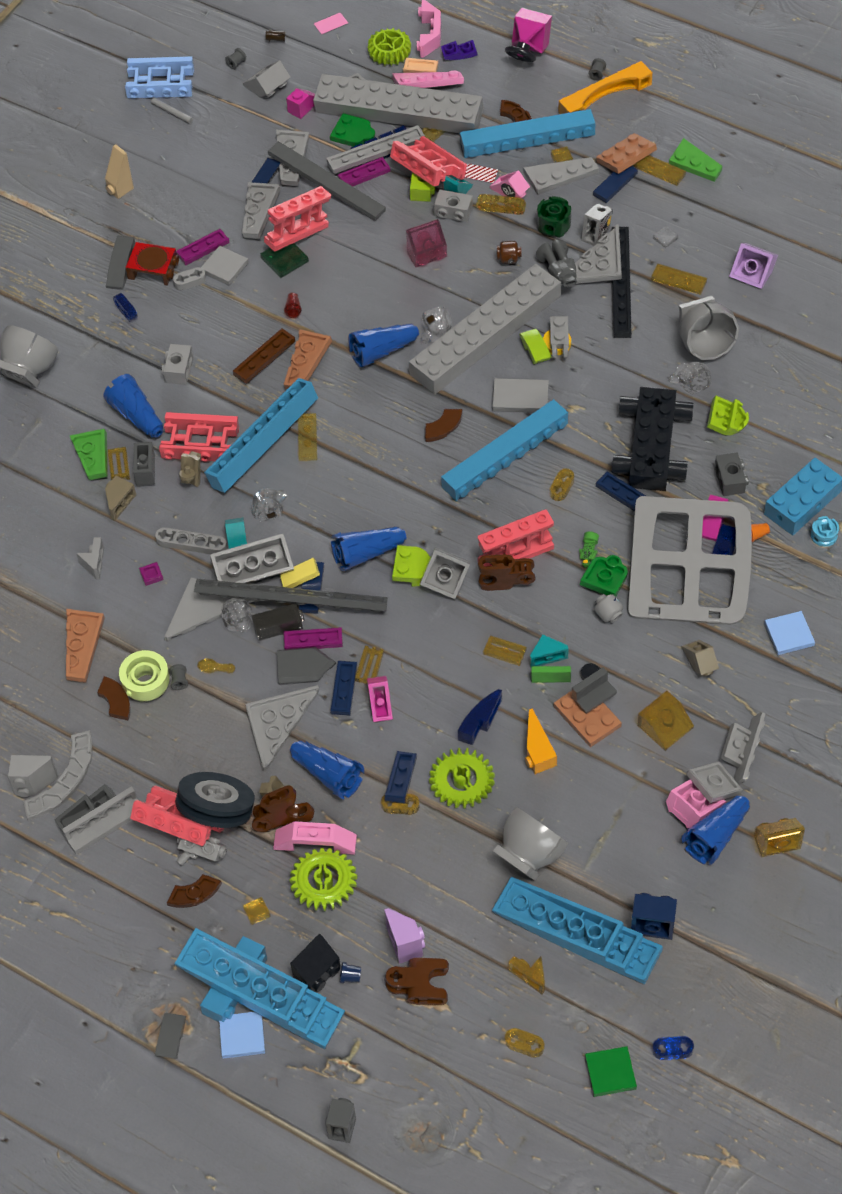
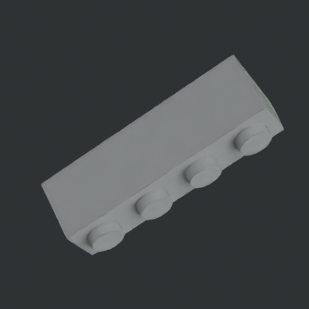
[210,534,294,583]

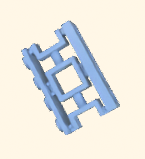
[125,56,194,98]

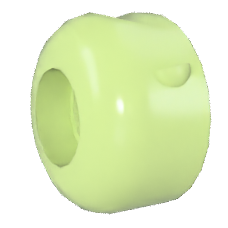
[119,650,170,701]

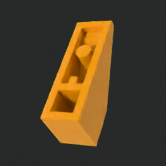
[525,708,557,774]

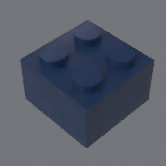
[631,893,677,940]

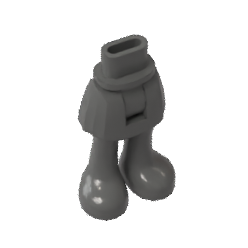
[536,240,577,287]

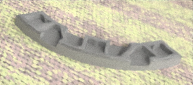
[23,730,93,821]

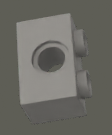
[434,189,473,222]
[162,344,193,385]

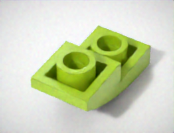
[519,329,551,364]

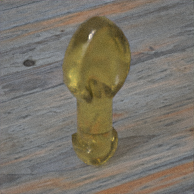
[197,658,235,673]

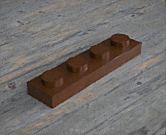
[233,328,295,384]

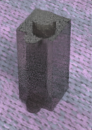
[251,603,305,641]

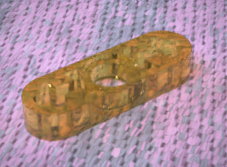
[476,194,526,215]

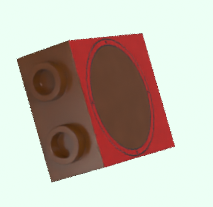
[126,242,179,286]

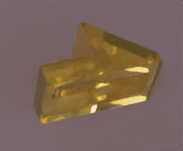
[509,956,545,995]

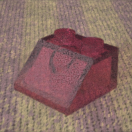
[406,219,447,268]

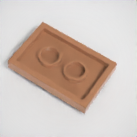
[596,133,657,174]
[553,691,622,748]

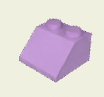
[729,243,778,289]
[384,908,425,964]

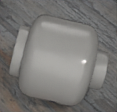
[595,594,623,623]

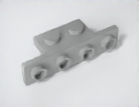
[721,712,766,784]

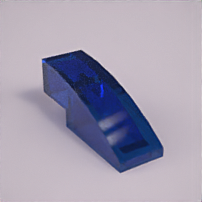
[458,689,502,745]

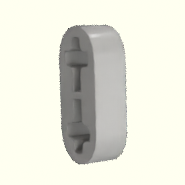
[173,267,206,290]

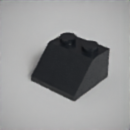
[290,934,341,992]

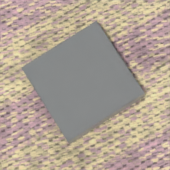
[201,246,249,285]
[687,762,743,803]

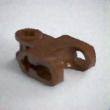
[478,554,536,591]
[252,785,315,832]
[386,958,449,1005]

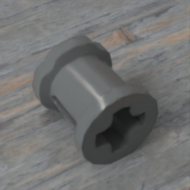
[225,48,247,69]
[588,58,606,80]
[169,664,188,690]

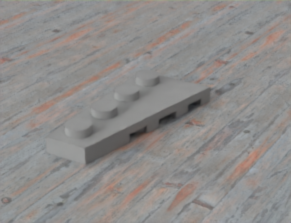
[276,129,309,186]
[523,157,599,195]
[242,182,281,239]

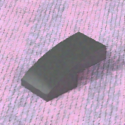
[155,1013,186,1059]

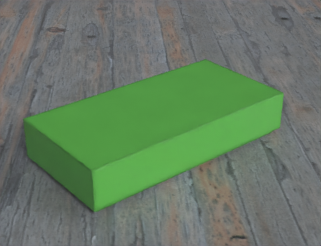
[531,666,571,683]

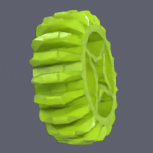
[367,27,411,66]

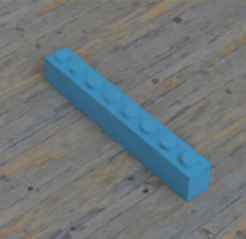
[460,109,596,158]
[204,378,318,493]
[441,399,568,501]

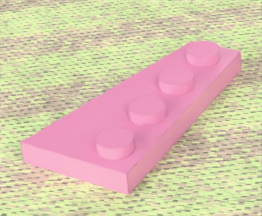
[392,70,464,88]

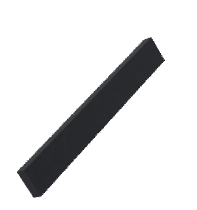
[611,227,632,338]

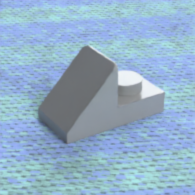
[77,537,104,579]

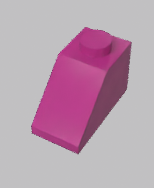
[286,88,315,119]
[702,494,729,541]
[367,676,393,722]

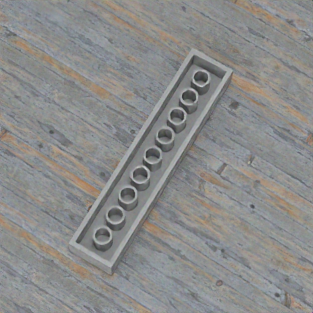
[313,74,484,133]
[409,264,561,395]

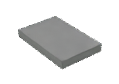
[493,378,549,412]

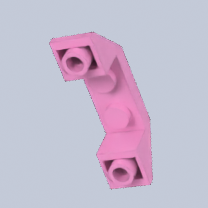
[417,0,441,58]
[273,822,357,855]

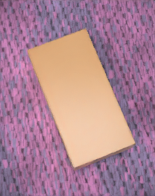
[403,58,438,73]

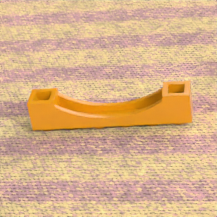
[558,61,653,114]

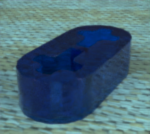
[113,293,138,321]
[652,1036,694,1060]

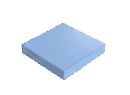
[764,611,815,655]
[219,1012,265,1059]

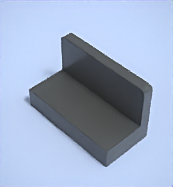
[571,667,617,713]

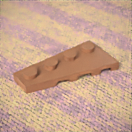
[284,330,332,389]
[66,609,105,682]

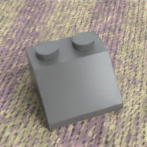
[243,60,290,97]
[420,547,470,599]
[8,755,58,797]

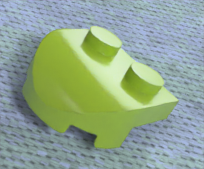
[707,395,749,436]
[392,545,430,587]

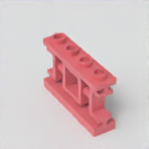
[390,136,467,186]
[264,186,331,252]
[159,412,240,462]
[478,509,554,567]
[130,785,224,846]

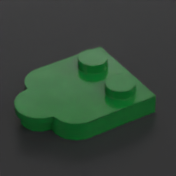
[330,113,375,147]
[580,555,628,597]

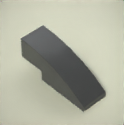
[106,235,135,290]
[54,784,116,834]

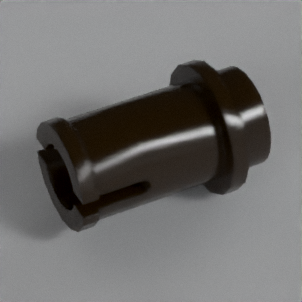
[265,29,285,42]

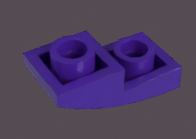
[441,40,478,60]

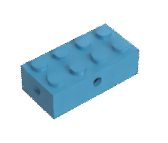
[764,458,842,536]

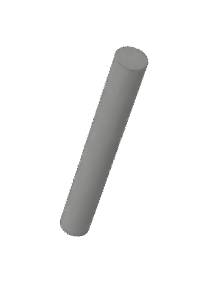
[151,97,193,124]

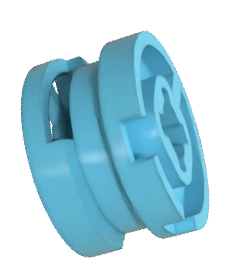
[811,516,839,547]

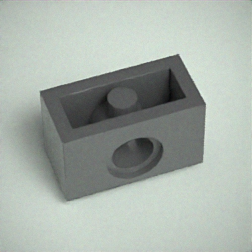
[133,442,155,486]
[715,452,749,496]
[326,1098,356,1143]

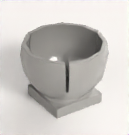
[679,296,739,360]
[0,325,58,388]
[493,807,568,881]

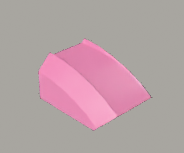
[666,780,726,828]

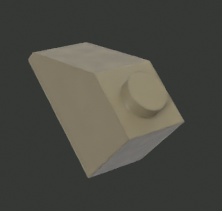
[105,476,136,521]
[682,640,719,676]

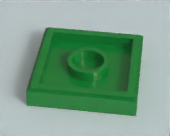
[585,1046,637,1097]

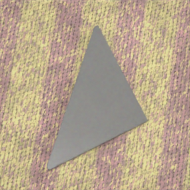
[561,224,622,285]
[164,578,258,641]
[245,685,319,771]

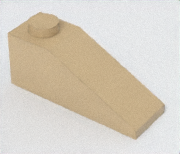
[105,144,134,199]

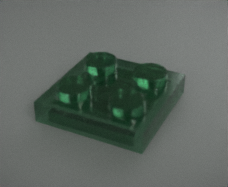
[260,243,309,278]

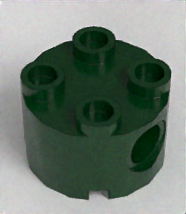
[537,196,571,238]

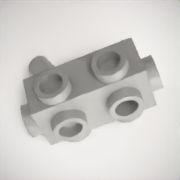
[177,836,227,865]

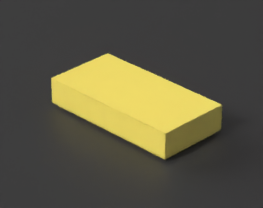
[280,558,320,588]

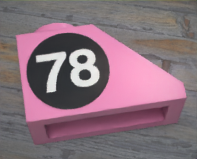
[489,170,530,200]

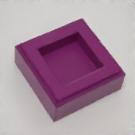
[139,562,163,586]

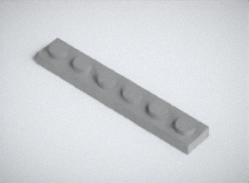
[326,125,425,174]

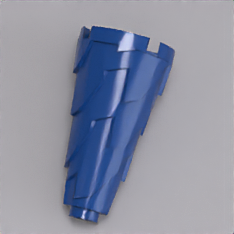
[348,324,419,367]
[103,374,163,438]
[331,527,407,571]
[290,740,364,799]
[682,795,750,865]

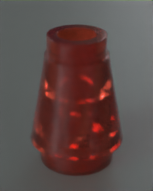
[284,293,302,318]

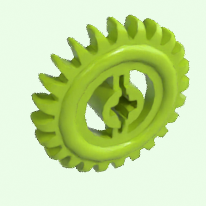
[429,748,495,808]
[289,847,358,911]

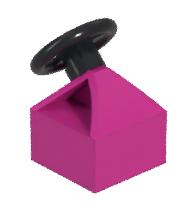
[505,8,552,62]

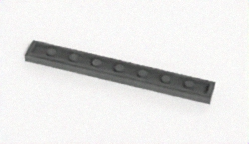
[268,141,386,221]

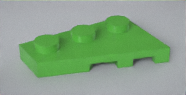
[669,138,722,182]
[70,429,108,480]

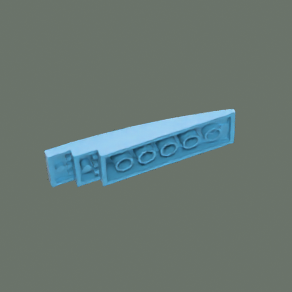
[492,877,663,984]
[175,928,345,1049]

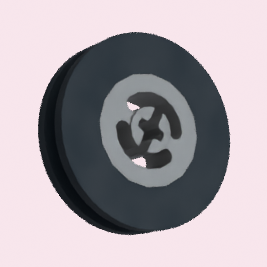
[175,772,255,828]

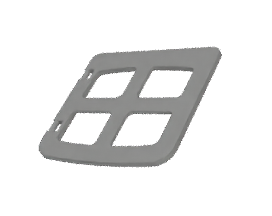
[628,496,752,625]

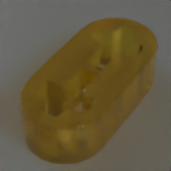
[550,468,574,501]
[381,794,420,815]
[505,1028,545,1058]

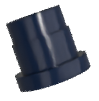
[340,962,361,983]

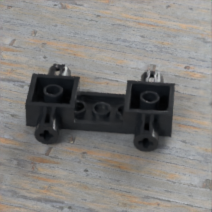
[612,387,694,492]

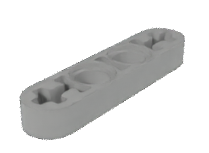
[155,528,227,554]

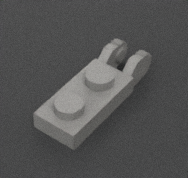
[550,316,569,358]

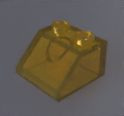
[637,691,694,751]
[754,818,805,858]

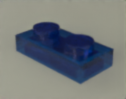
[712,524,736,555]

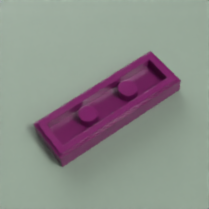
[338,157,391,186]
[176,229,230,266]
[284,627,343,649]

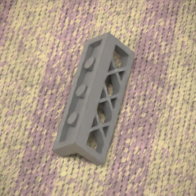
[62,786,138,855]

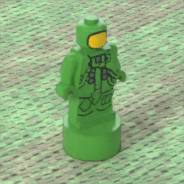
[579,531,599,568]

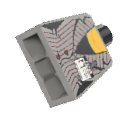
[581,204,613,246]

